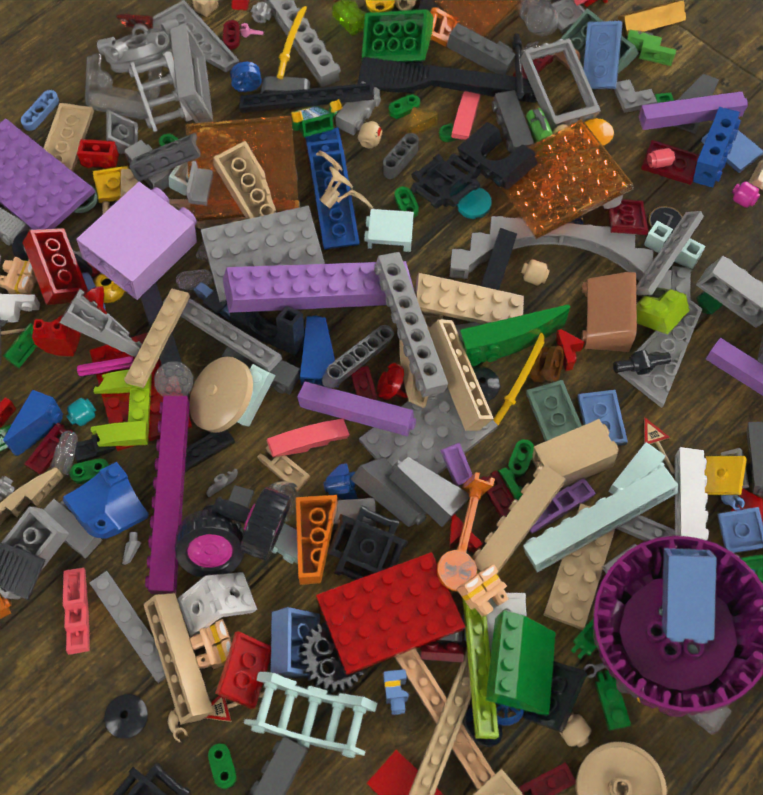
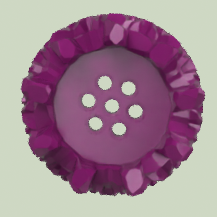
[594,536,763,717]

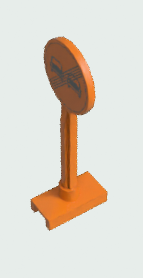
[437,472,495,591]

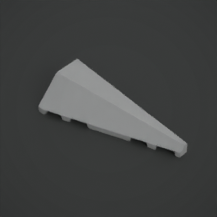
[59,289,142,357]

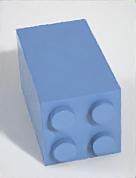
[662,548,716,643]

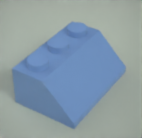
[271,607,320,678]

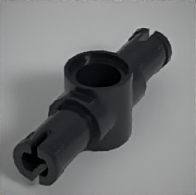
[613,350,671,375]

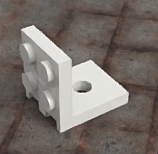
[177,572,257,637]

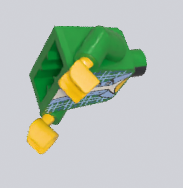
[291,99,342,137]

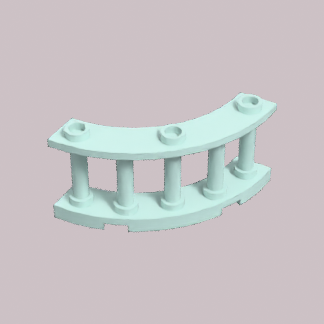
[244,672,377,758]

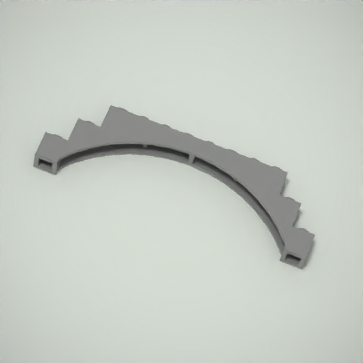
[449,216,671,297]

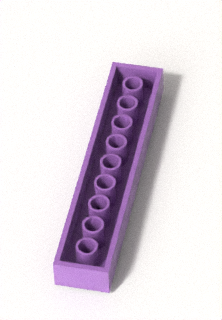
[223,261,414,313]

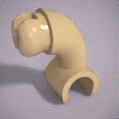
[168,708,188,742]

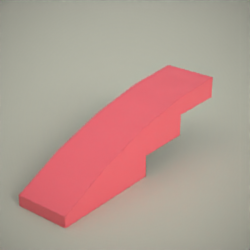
[452,91,480,140]
[266,419,350,457]
[63,568,90,655]

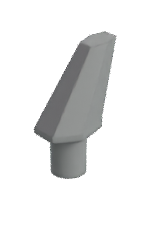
[122,532,141,565]

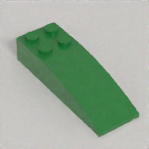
[459,304,570,366]

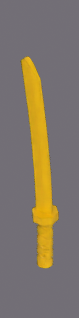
[277,6,307,79]
[493,333,544,425]

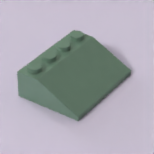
[561,8,638,73]

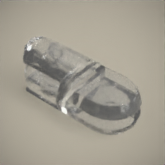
[50,431,78,475]

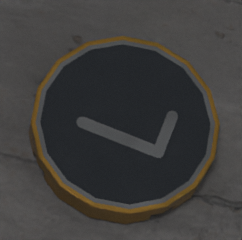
[647,206,683,232]

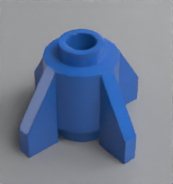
[324,463,358,500]

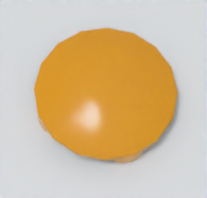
[579,118,614,149]

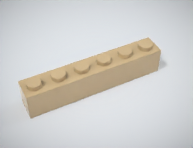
[428,319,494,431]
[472,465,567,574]
[143,593,213,724]

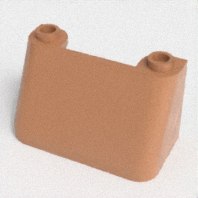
[581,272,637,352]

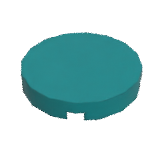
[457,188,492,219]

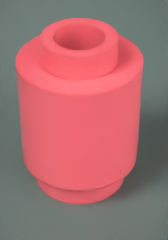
[647,148,675,168]

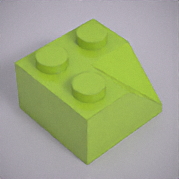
[636,289,690,335]

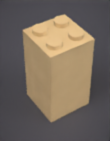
[532,419,618,489]

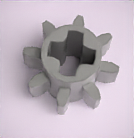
[251,2,272,23]
[0,476,14,501]

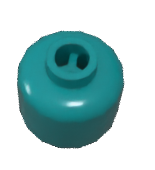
[66,398,97,426]

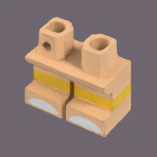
[0,257,37,295]
[456,564,508,617]
[190,619,231,669]

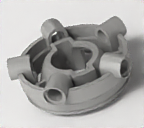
[97,18,179,73]

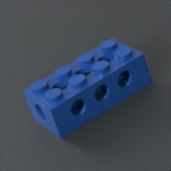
[693,107,741,187]

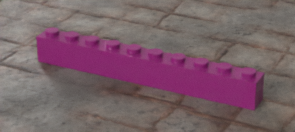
[145,396,190,595]

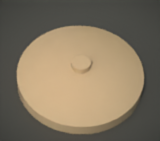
[189,357,253,432]
[576,742,667,795]

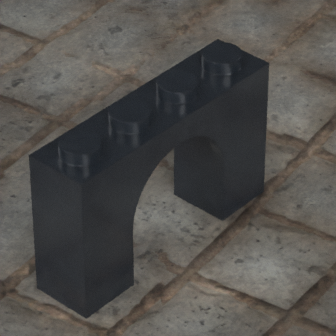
[457,122,538,190]
[230,306,305,355]

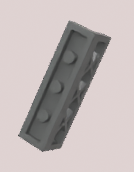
[129,133,201,182]

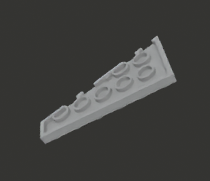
[144,0,239,72]
[618,298,702,408]

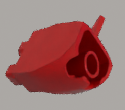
[32,286,107,357]

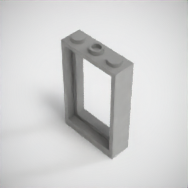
[170,24,213,126]
[520,39,601,131]

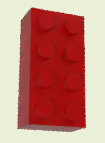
[23,229,88,305]

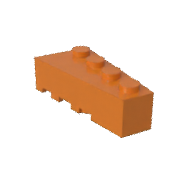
[296,495,338,585]

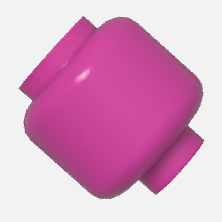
[732,182,760,208]

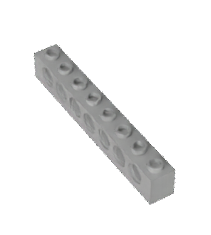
[263,0,341,87]
[374,252,448,397]

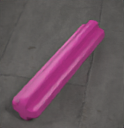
[77,356,134,377]

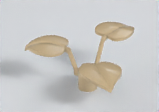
[316,151,374,211]

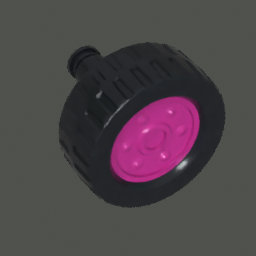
[212,487,292,560]
[175,504,244,577]

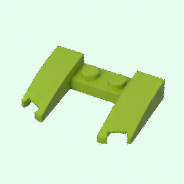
[91,370,152,447]

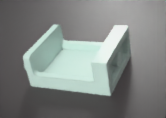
[365,209,414,252]

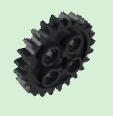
[299,622,363,692]

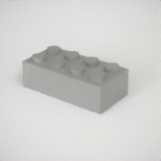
[696,256,763,328]
[0,506,69,599]

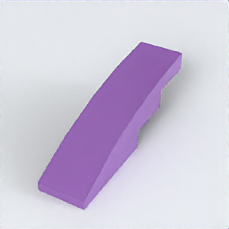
[530,478,596,534]

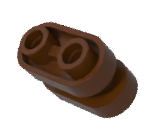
[529,346,564,383]

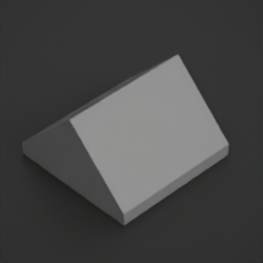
[106,110,138,154]

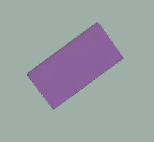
[440,443,473,486]

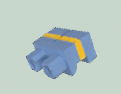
[383,669,408,715]

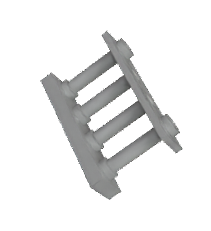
[128,50,193,132]

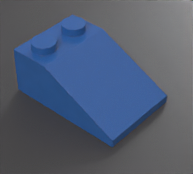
[3,390,63,456]

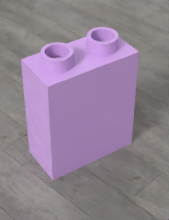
[77,182,197,300]

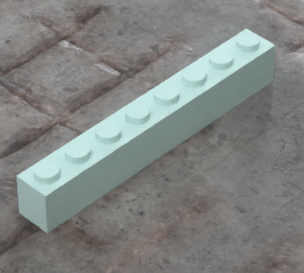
[523,466,678,572]

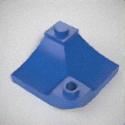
[63,462,149,539]

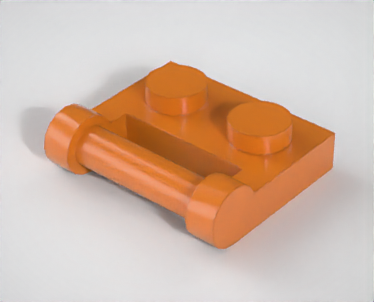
[430,7,459,47]

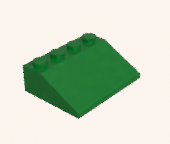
[362,9,434,62]
[486,610,556,716]

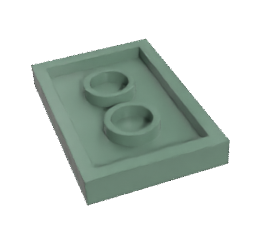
[526,380,582,442]

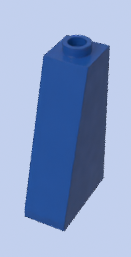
[300,316,339,388]

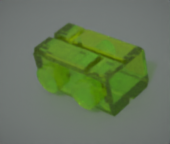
[332,0,365,36]

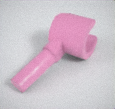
[240,23,264,37]

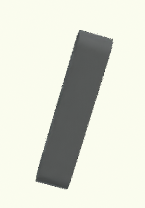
[322,325,394,388]

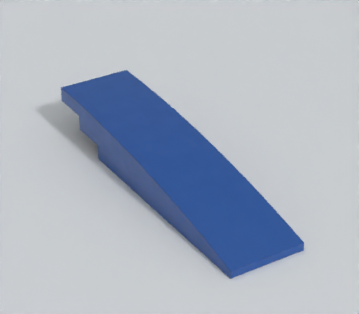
[305,127,359,249]

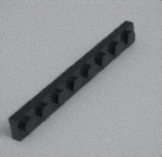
[239,82,374,113]

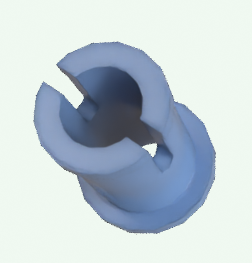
[721,495,745,510]

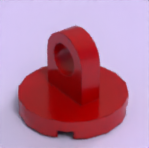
[377,363,408,400]

